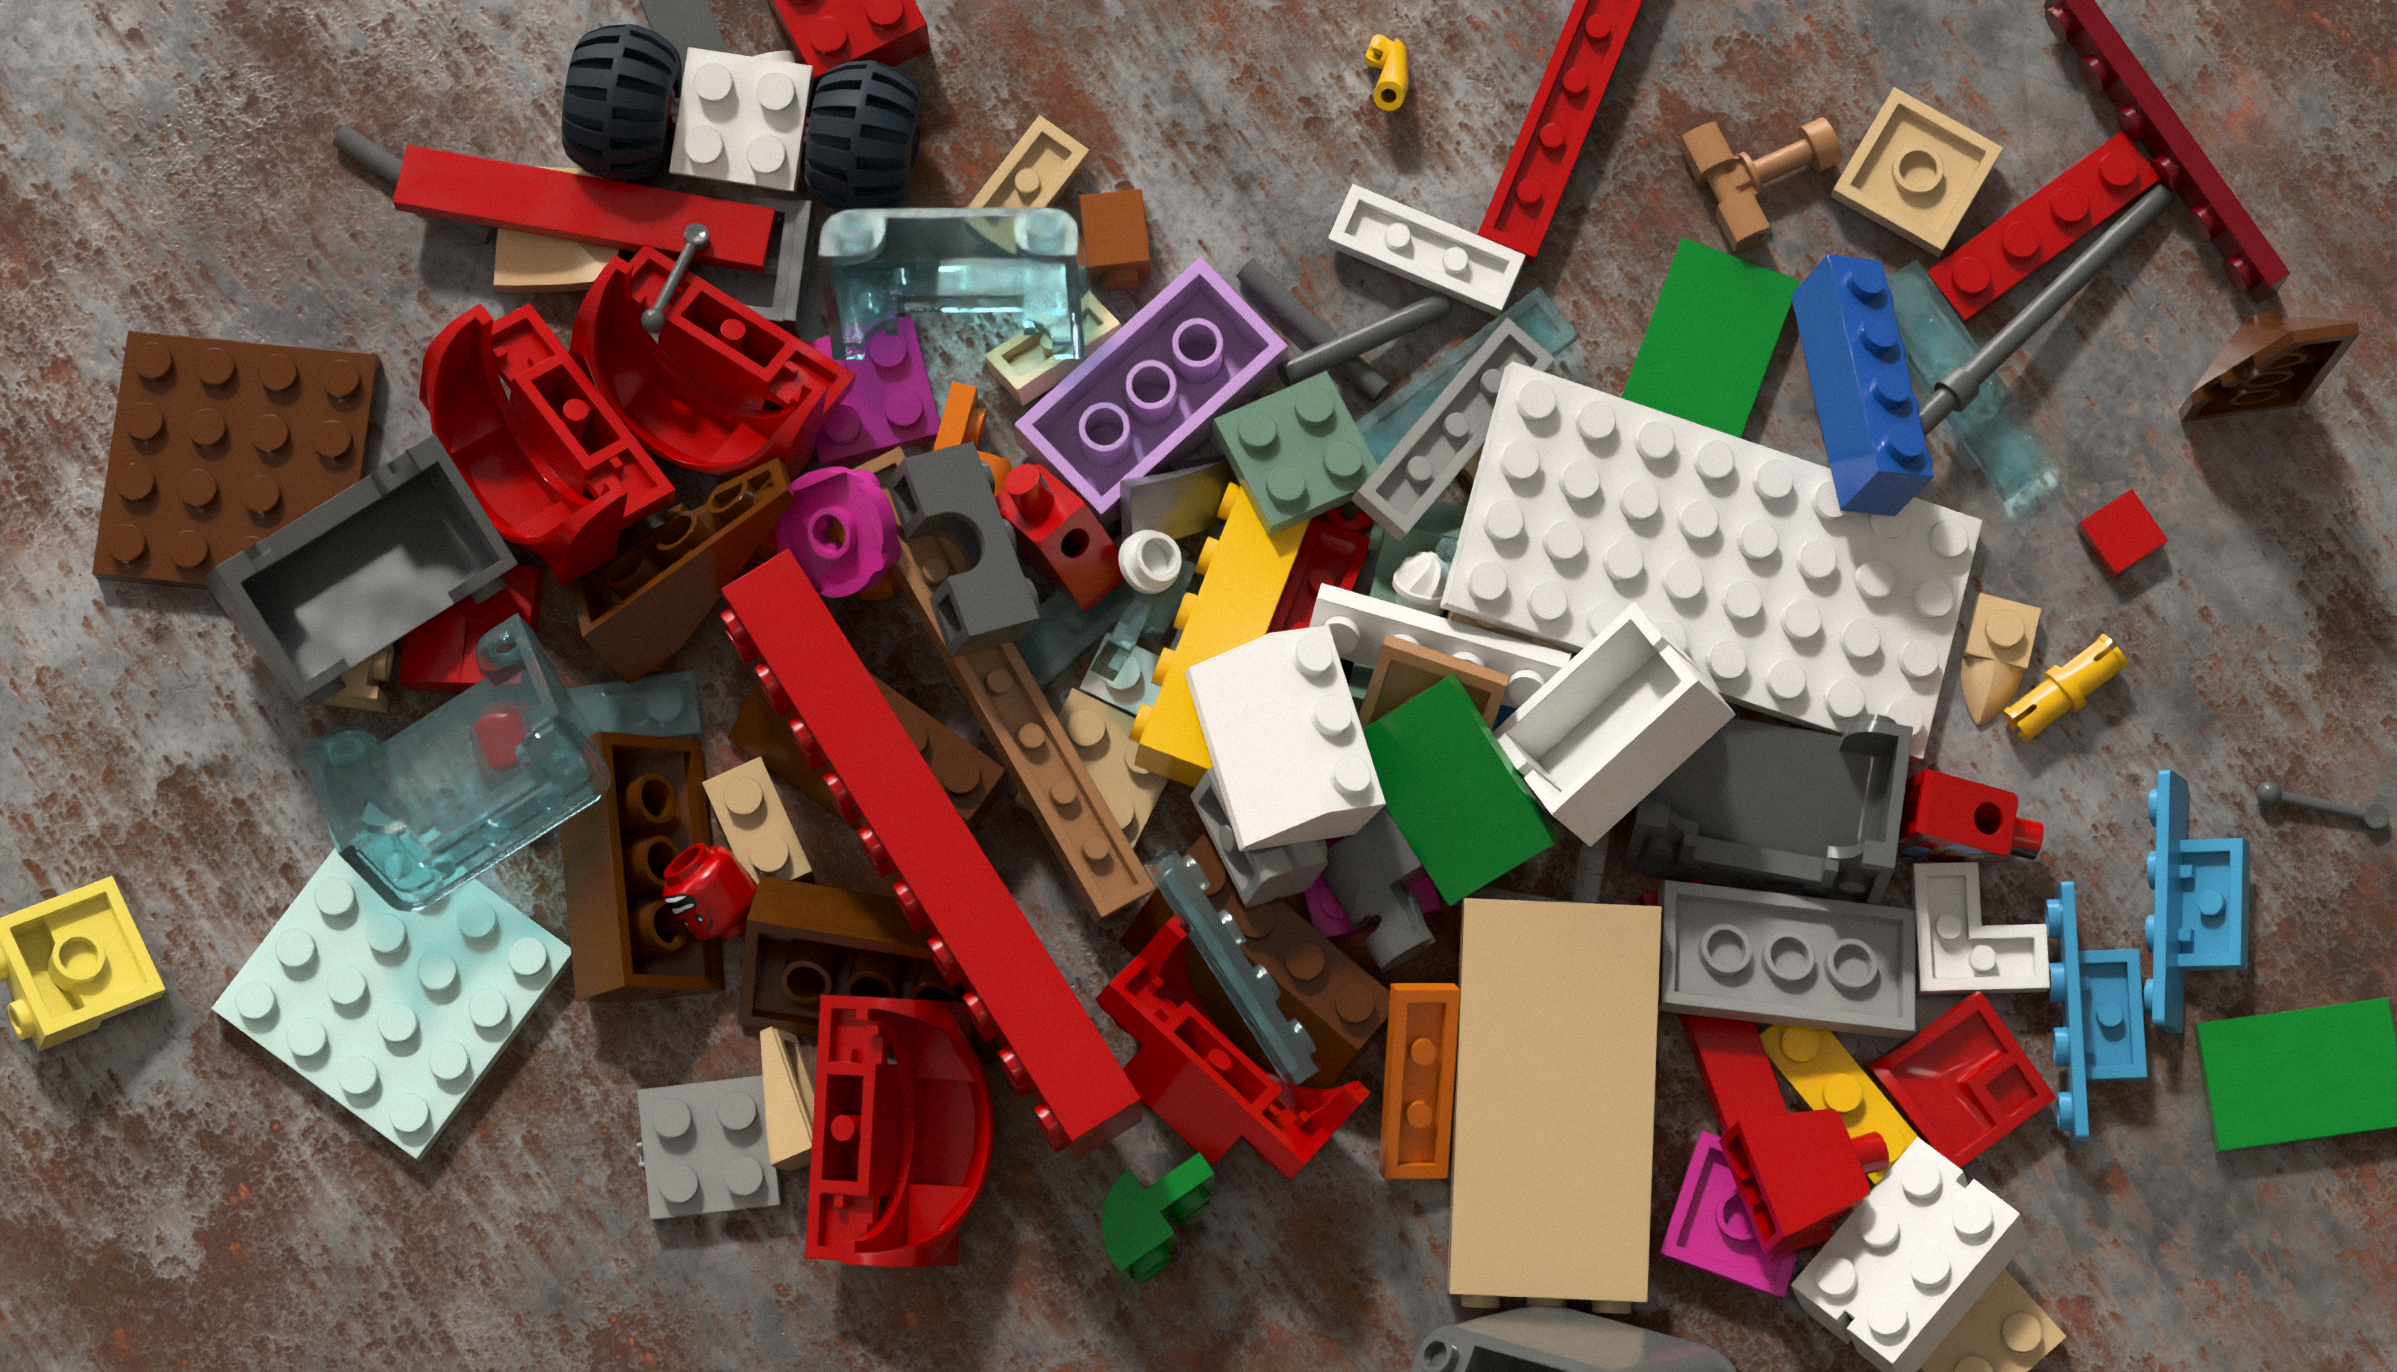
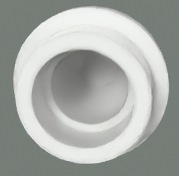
[1392,551,1451,616]

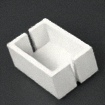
[1493,602,1736,847]
[1791,1137,2029,1372]

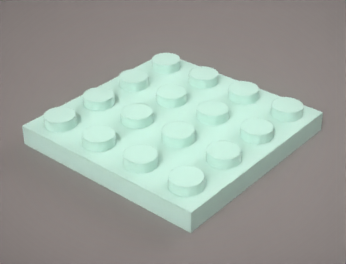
[211,803,572,1162]

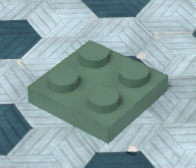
[1211,371,1378,536]

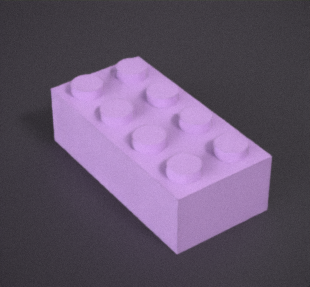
[1014,256,1288,531]

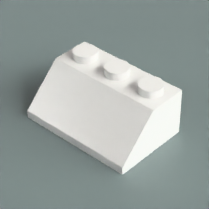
[1184,625,1386,852]

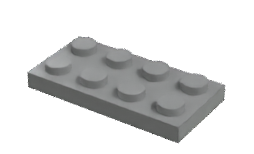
[1658,880,1916,1039]

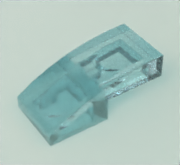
[1090,559,1197,681]

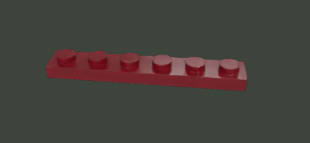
[2044,0,2290,304]

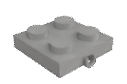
[637,1075,782,1220]

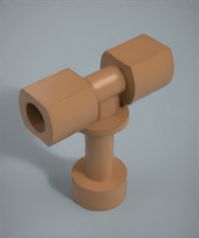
[1680,117,1843,253]

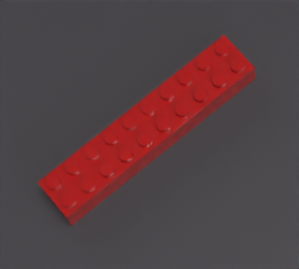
[719,548,1142,1163]

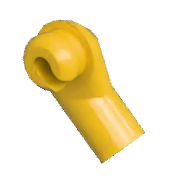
[1364,34,1409,111]

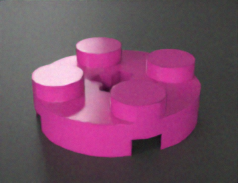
[775,466,902,598]

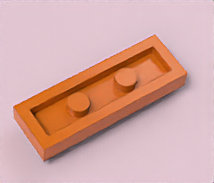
[1378,983,1460,1179]

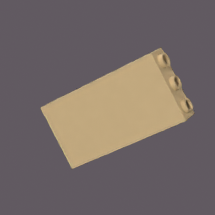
[1447,898,1662,1314]

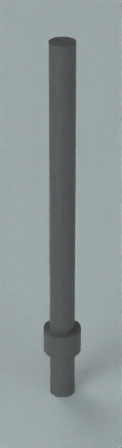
[1919,184,2174,438]

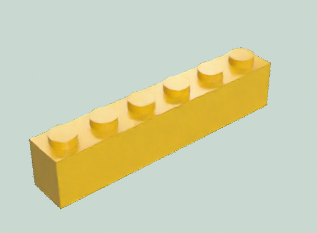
[1129,482,1312,788]

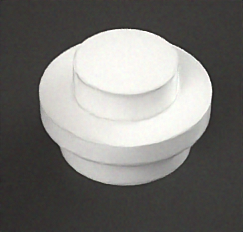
[1118,530,1182,594]

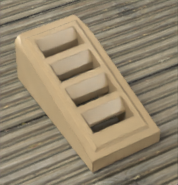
[760,1026,815,1171]

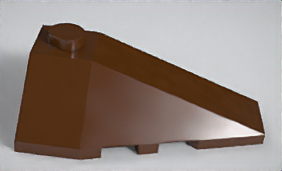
[2178,311,2359,422]
[571,457,795,686]

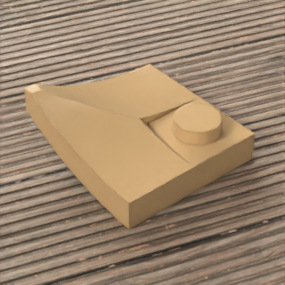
[493,167,629,293]

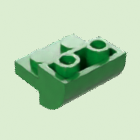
[1101,1152,1215,1285]

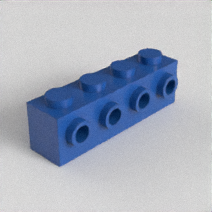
[1791,254,1934,516]

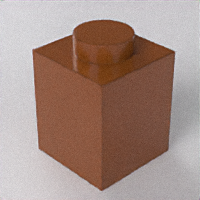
[1079,189,1151,291]

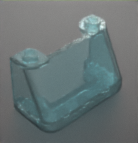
[818,208,1090,360]
[301,613,611,912]

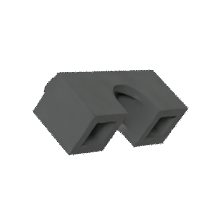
[886,441,1040,658]

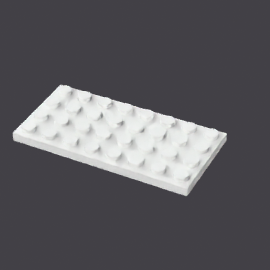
[1440,361,1982,763]

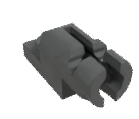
[1323,806,1436,974]

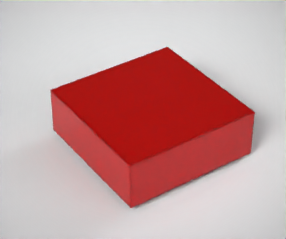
[2076,489,2168,579]

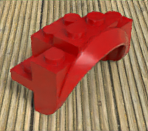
[569,244,856,482]
[419,303,676,586]
[1095,914,1371,1182]
[805,995,994,1267]

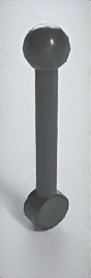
[640,223,709,333]
[2256,781,2389,831]

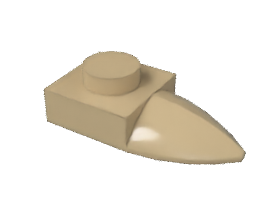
[1960,593,2042,727]

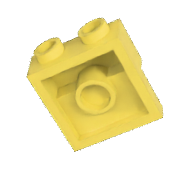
[0,876,166,1052]

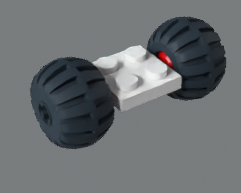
[561,24,922,217]

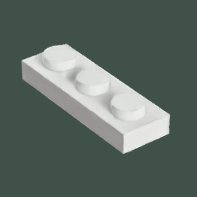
[1327,184,1526,317]

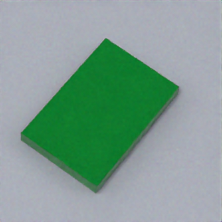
[1621,237,1800,438]
[1362,673,1560,906]
[2193,997,2397,1154]

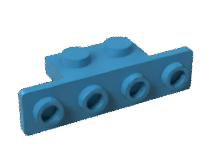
[2144,770,2250,1034]
[2045,881,2147,1147]

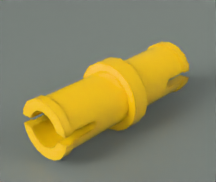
[2002,634,2129,744]

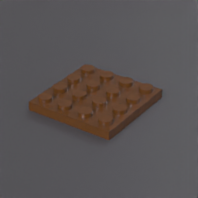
[92,331,381,590]

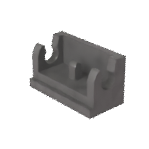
[735,198,816,339]

